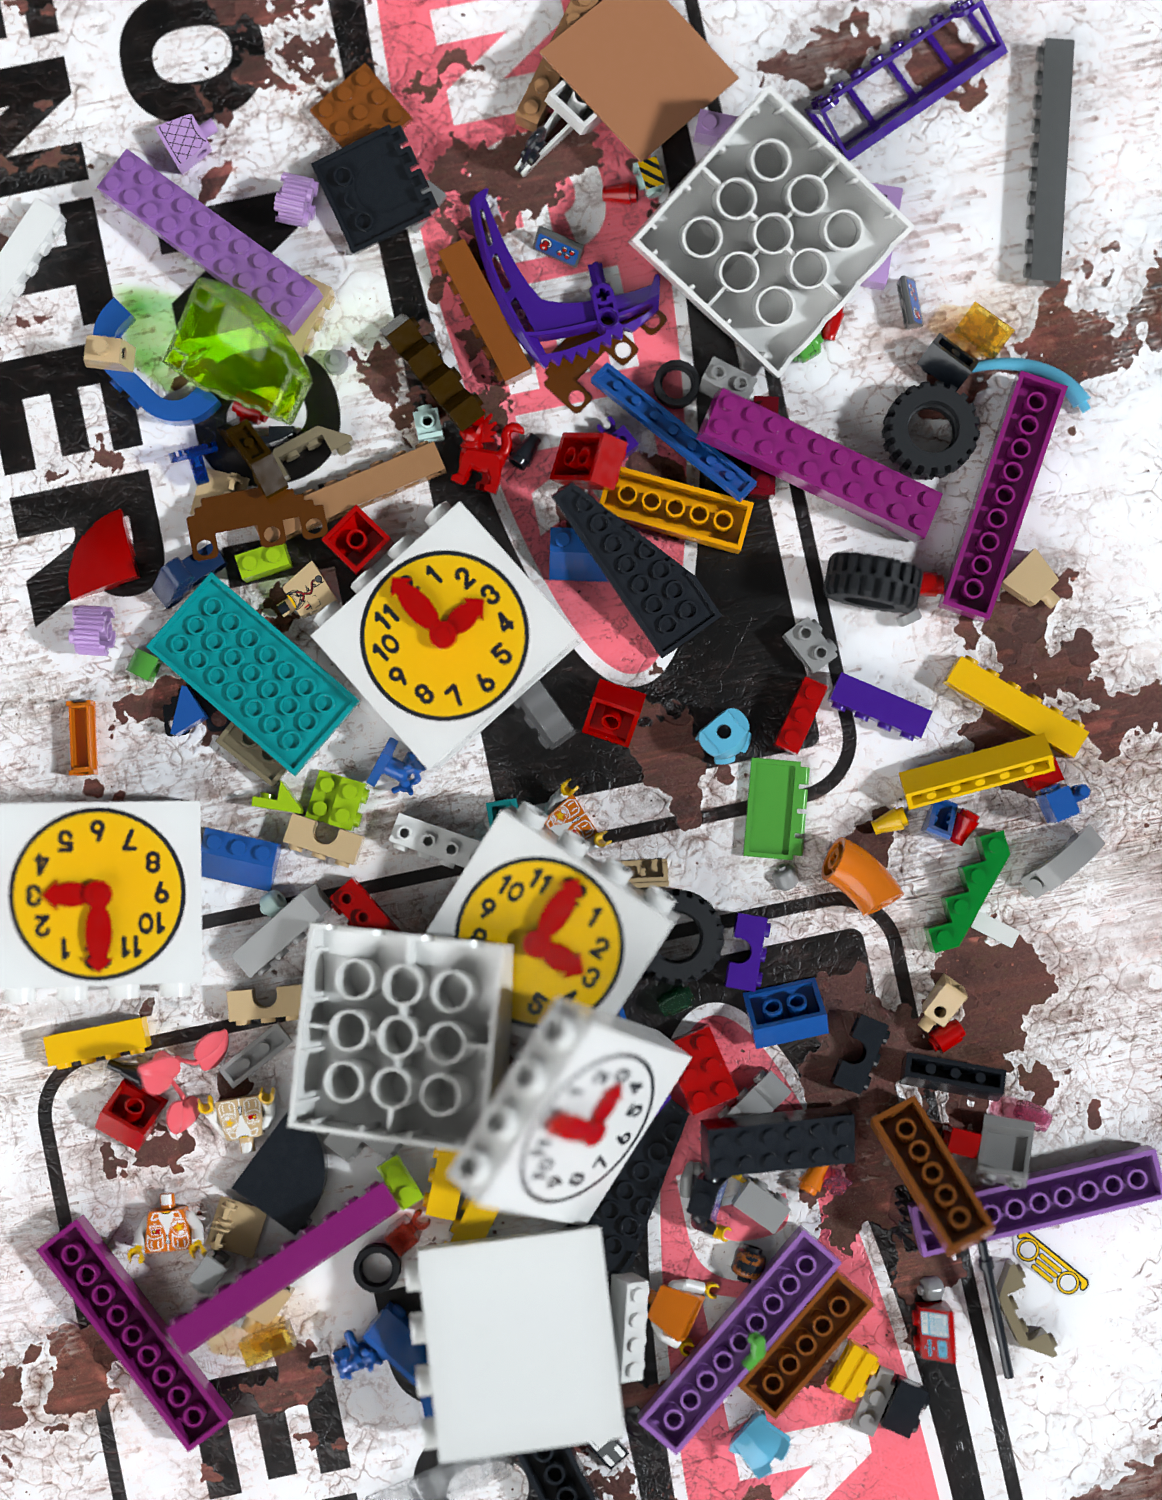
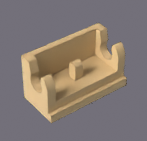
[619,859,669,888]

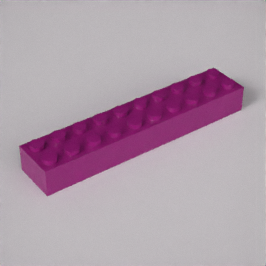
[938,370,1068,623]
[696,388,943,543]
[166,1181,401,1356]
[36,1214,234,1453]

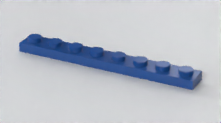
[591,362,757,502]

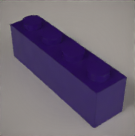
[827,672,933,742]

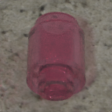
[1013,1099,1053,1132]

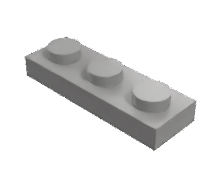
[218,1022,293,1088]

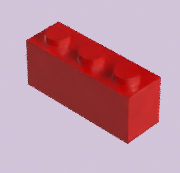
[773,676,828,755]

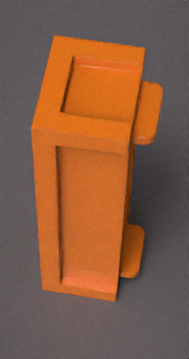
[66,700,98,776]

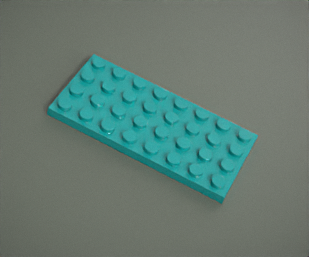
[146,572,361,776]

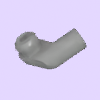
[680,1160,702,1198]

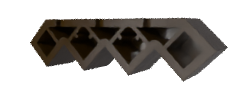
[380,312,486,432]

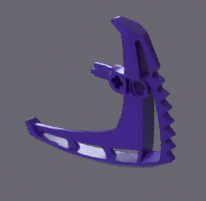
[469,188,660,369]

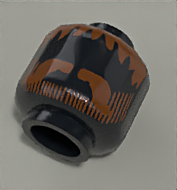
[731,1244,767,1284]

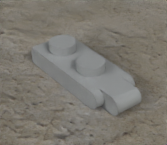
[849,1365,895,1437]

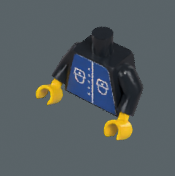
[686,1171,747,1242]

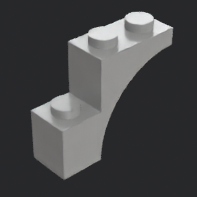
[323,1133,403,1161]

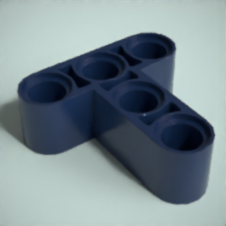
[152,543,228,609]

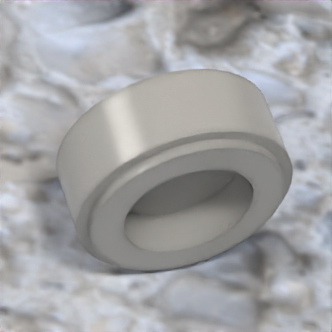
[896,608,922,627]

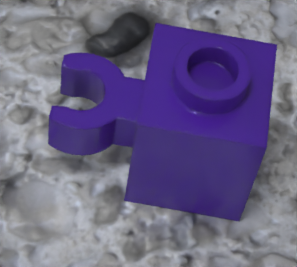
[597,416,639,461]

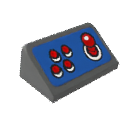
[533,226,584,268]
[897,275,923,330]

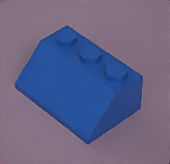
[549,527,609,582]
[201,827,282,892]
[743,977,829,1049]
[362,1301,429,1387]

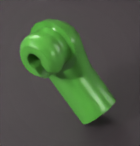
[741,1332,766,1371]

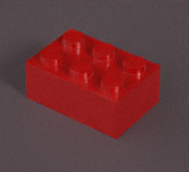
[549,432,628,491]
[671,1024,739,1115]

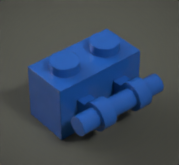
[1035,783,1090,823]

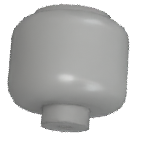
[772,864,799,891]
[917,1276,944,1302]

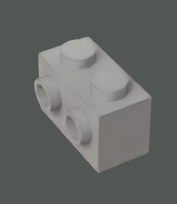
[782,616,838,675]

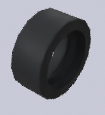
[653,360,700,409]
[353,1243,401,1293]

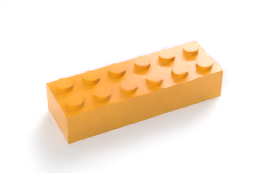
[599,466,754,554]

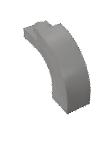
[1020,824,1105,899]

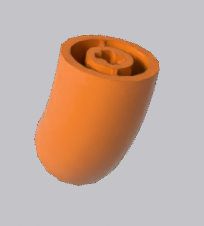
[821,837,904,917]

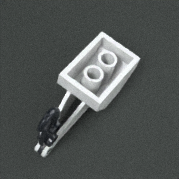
[515,79,602,177]

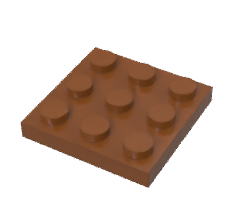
[309,63,413,148]

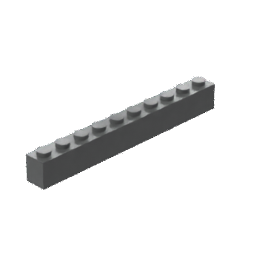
[1023,38,1075,288]

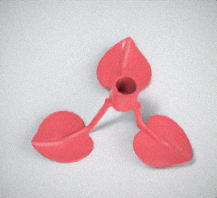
[137,1028,229,1135]

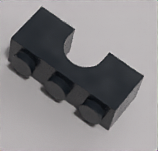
[830,1012,890,1095]

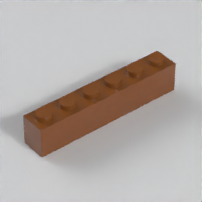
[436,238,532,387]

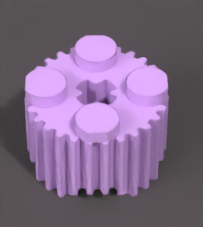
[274,172,319,228]
[68,605,116,656]

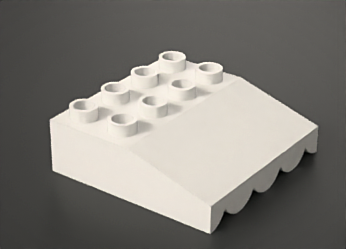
[628,85,916,378]
[288,923,513,1151]

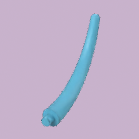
[971,358,1091,413]

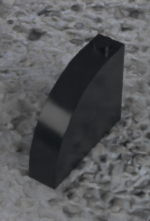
[231,1110,328,1236]

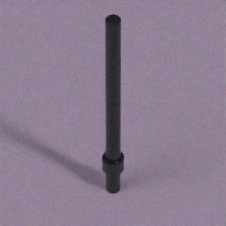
[977,1239,1014,1379]

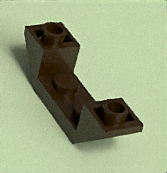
[217,417,289,499]

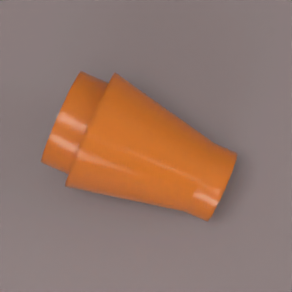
[797,1166,829,1197]

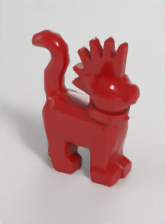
[451,409,525,495]

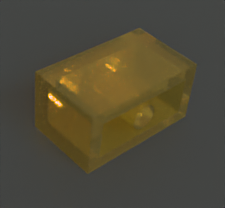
[954,302,1015,359]
[238,1319,298,1368]

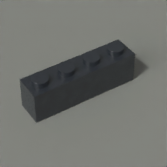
[899,1052,1007,1102]

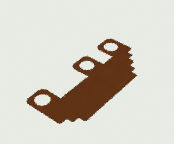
[544,309,667,413]
[186,487,328,561]

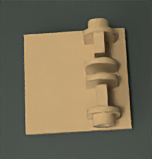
[190,467,250,515]
[206,1196,267,1259]

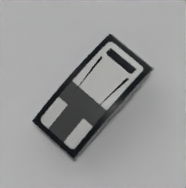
[260,426,297,448]
[587,1439,629,1470]

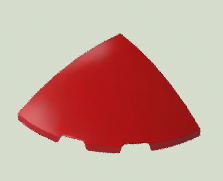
[68,509,141,601]

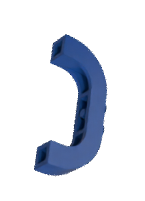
[93,298,222,426]

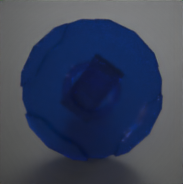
[168,441,219,486]

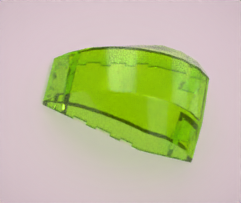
[162,278,312,425]

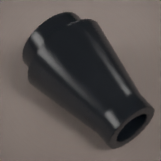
[508,433,542,471]

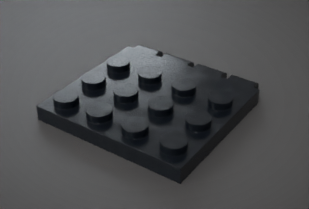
[311,124,439,255]

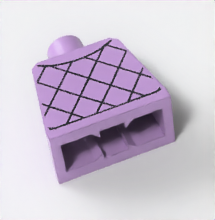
[154,114,219,175]

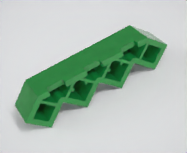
[923,830,1010,953]

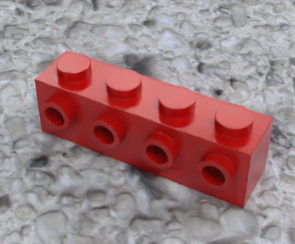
[329,877,402,932]

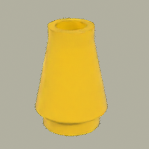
[871,806,909,835]

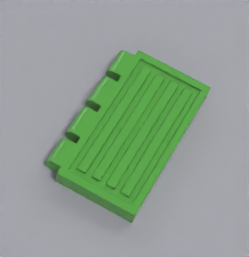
[743,758,810,860]

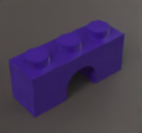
[724,912,771,992]

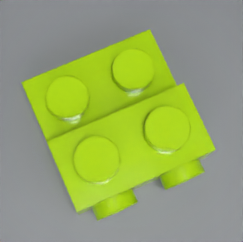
[305,770,370,831]

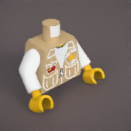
[198,1087,276,1153]

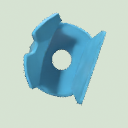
[695,708,752,764]
[728,1410,791,1479]

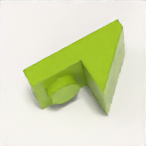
[251,781,304,814]

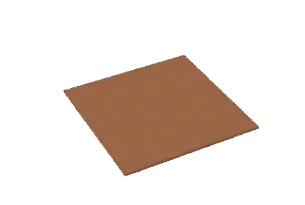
[539,0,739,162]

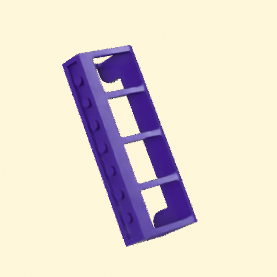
[804,0,1008,161]

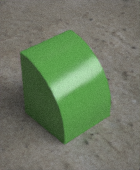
[126,648,163,683]

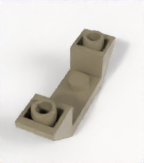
[272,426,355,482]
[996,1259,1058,1358]

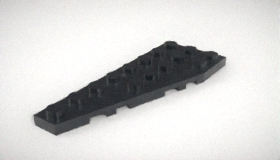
[551,482,722,659]
[563,1098,689,1293]

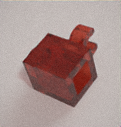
[384,1208,431,1257]

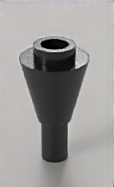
[107,1059,144,1090]

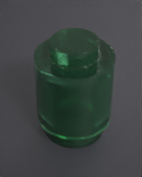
[656,984,695,1017]

